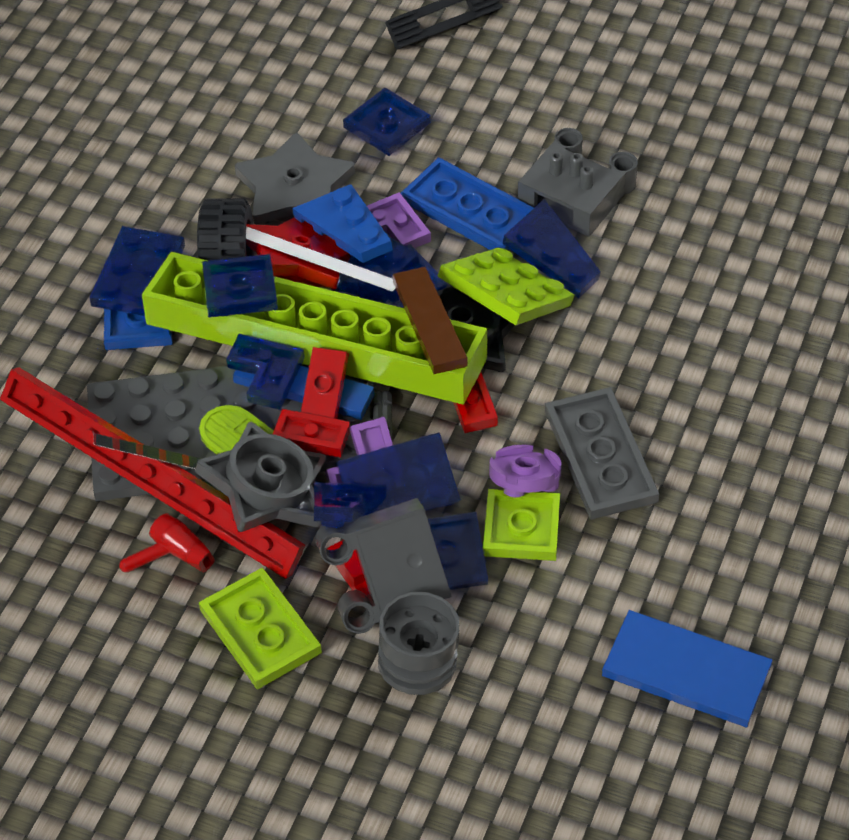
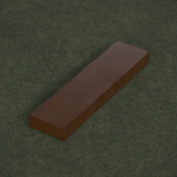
[393,267,468,374]

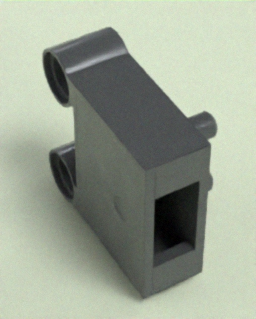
[518,128,638,237]
[315,498,452,634]

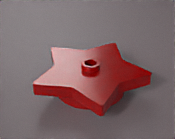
[246,218,358,289]

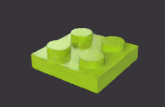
[483,489,560,561]

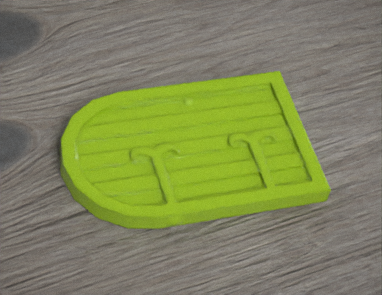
[199,405,274,454]

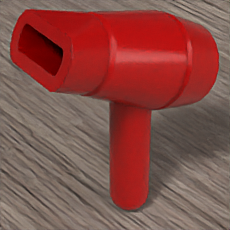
[119,513,215,573]

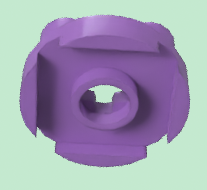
[489,445,561,497]

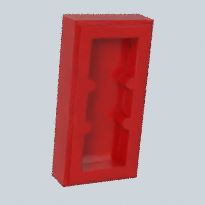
[301,347,349,419]

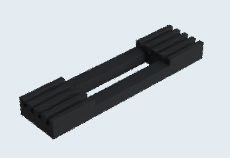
[385,0,503,50]

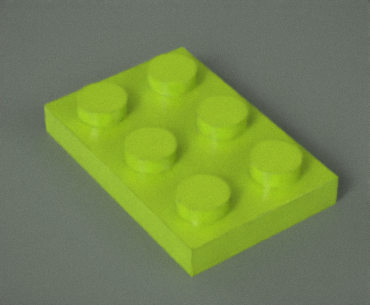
[199,567,322,690]

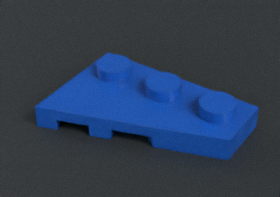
[292,184,393,263]

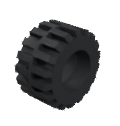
[197,198,254,271]

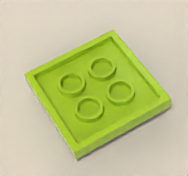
[437,248,575,325]

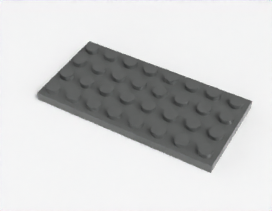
[87,359,371,501]

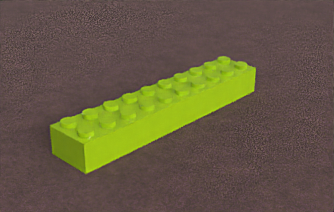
[142,252,487,405]

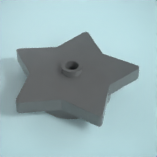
[234,133,355,225]
[195,422,327,532]

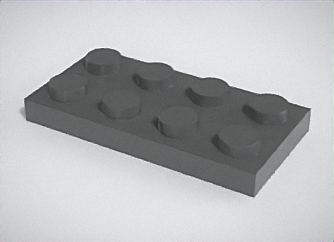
[545,387,659,520]

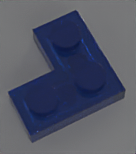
[226,334,305,410]

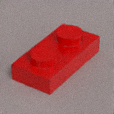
[453,372,498,433]
[273,409,350,458]

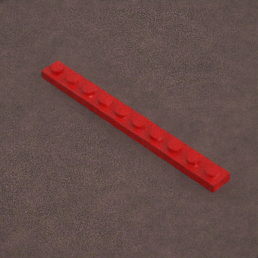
[0,367,306,579]

